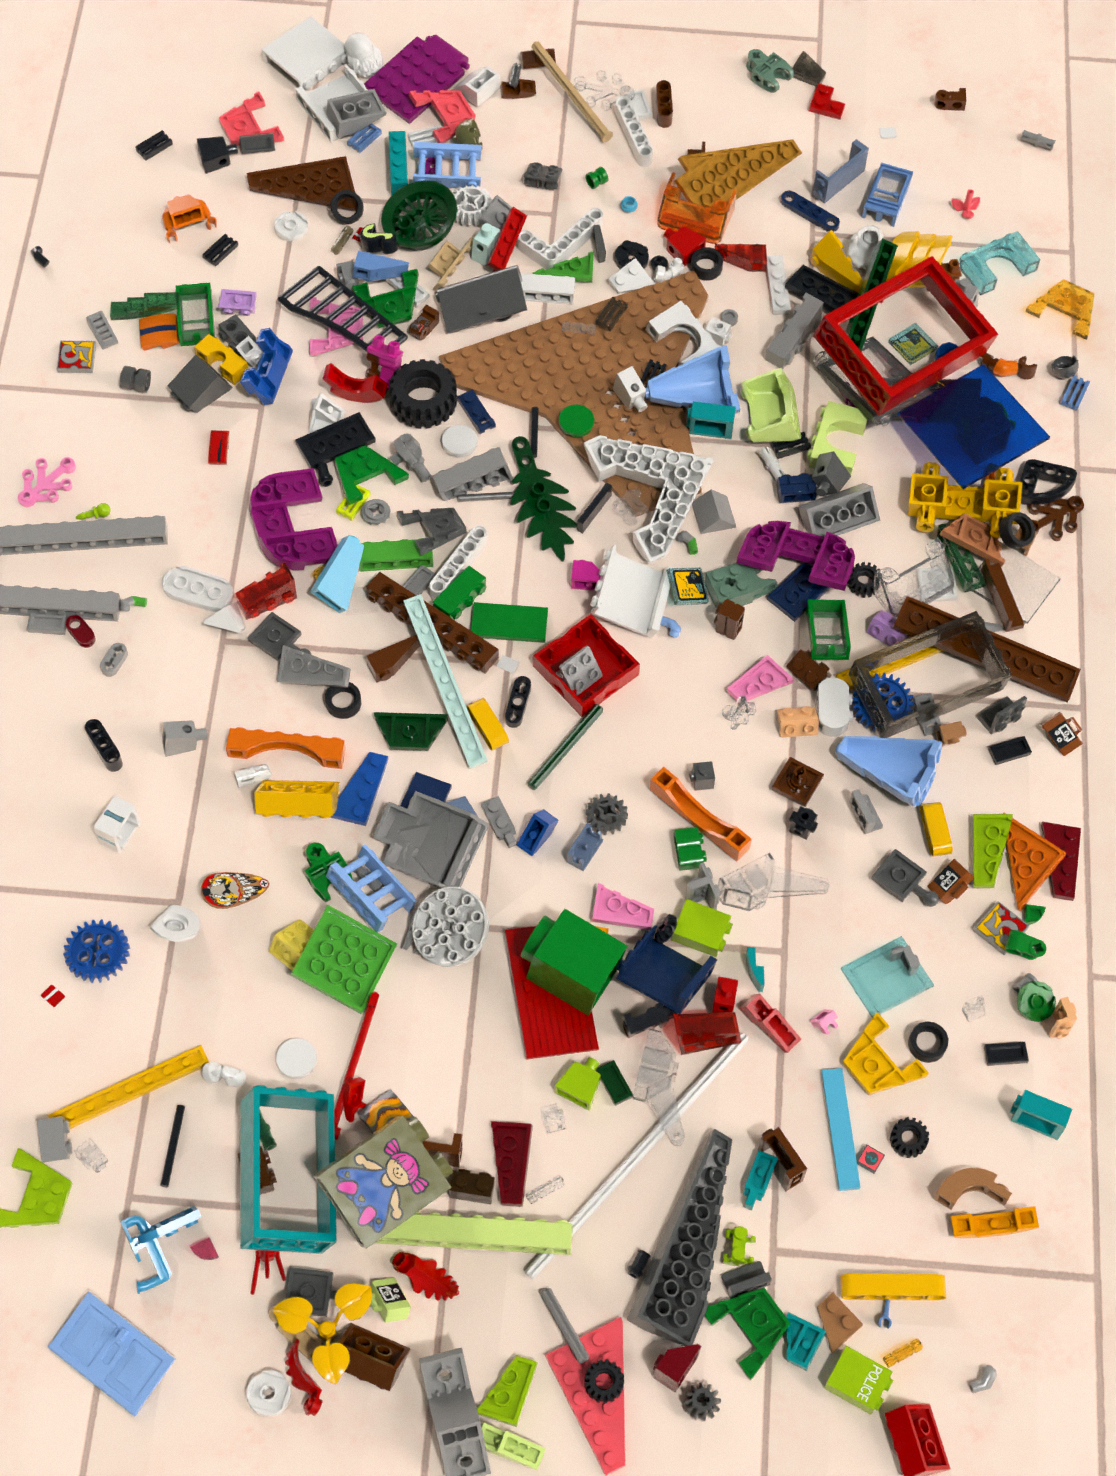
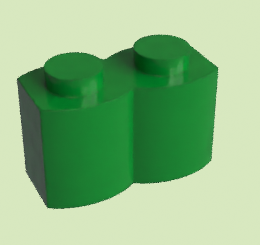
[674,827,707,871]

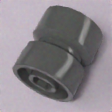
[120,365,151,393]

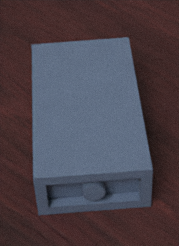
[812,139,869,204]

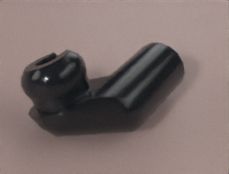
[31,246,50,268]

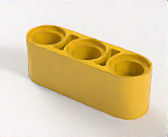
[466,698,509,751]
[920,802,953,857]

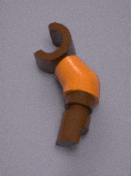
[981,353,1038,379]

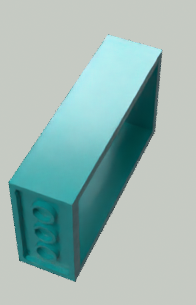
[240,1085,337,1254]

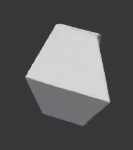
[308,393,345,434]
[203,602,245,633]

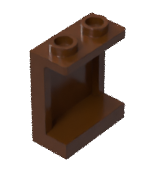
[758,1127,808,1192]
[422,1133,463,1168]

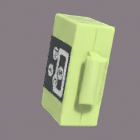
[370,1277,411,1323]

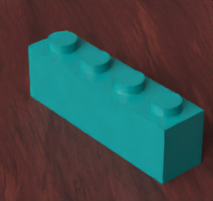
[389,131,408,195]

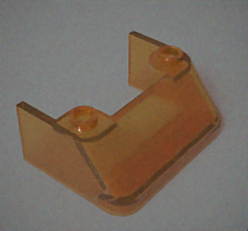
[657,172,737,244]

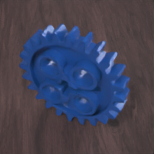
[852,673,914,733]
[63,919,130,983]

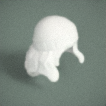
[345,32,383,78]
[848,225,884,270]

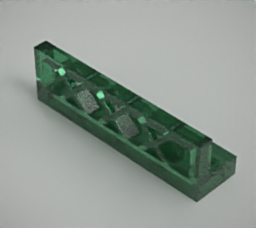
[937,523,986,592]

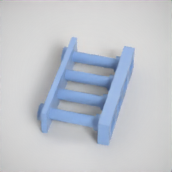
[413,142,482,188]
[326,844,417,933]

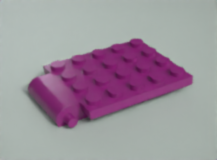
[364,34,470,124]

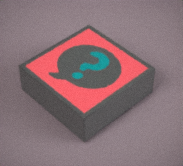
[857,1145,885,1174]

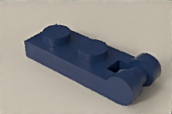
[457,389,496,434]

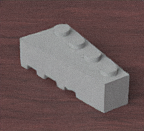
[765,293,824,369]
[433,447,514,501]

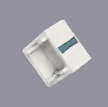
[93,796,141,854]

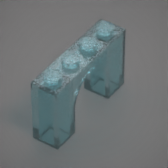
[959,231,1041,296]

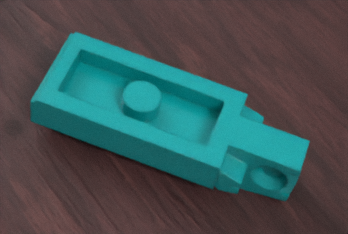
[743,1150,778,1210]

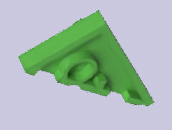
[532,252,594,282]

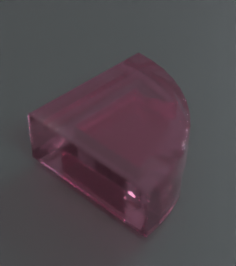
[190,1237,219,1260]

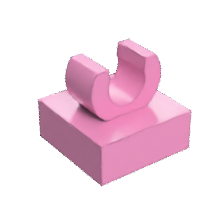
[810,1009,838,1035]

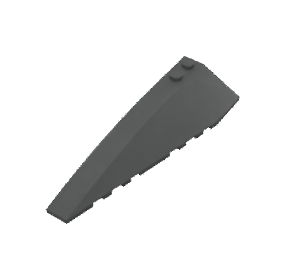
[627,1129,732,1346]

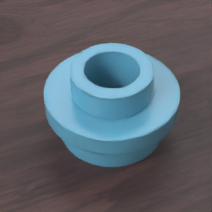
[621,196,638,212]

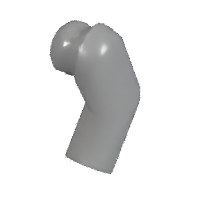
[969,1365,997,1393]

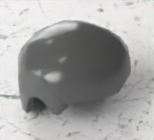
[1052,356,1079,379]

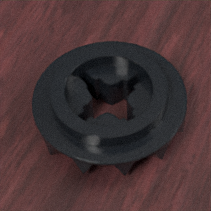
[655,914,677,944]

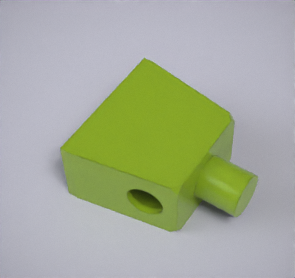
[555,1057,601,1111]

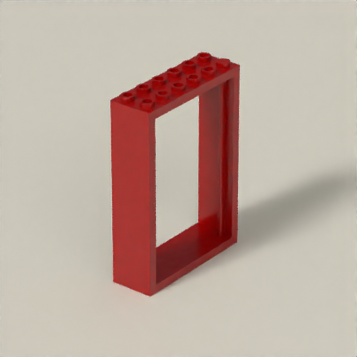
[813,256,999,416]

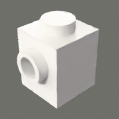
[705,317,732,347]
[235,336,263,367]

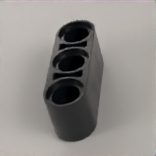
[85,719,123,772]

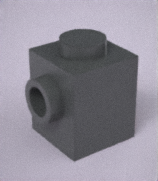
[689,761,715,791]

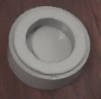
[720,309,738,327]

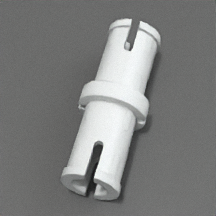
[759,447,785,481]

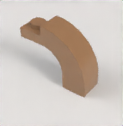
[933,1168,1012,1210]

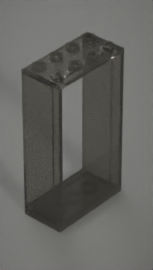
[848,611,1012,738]

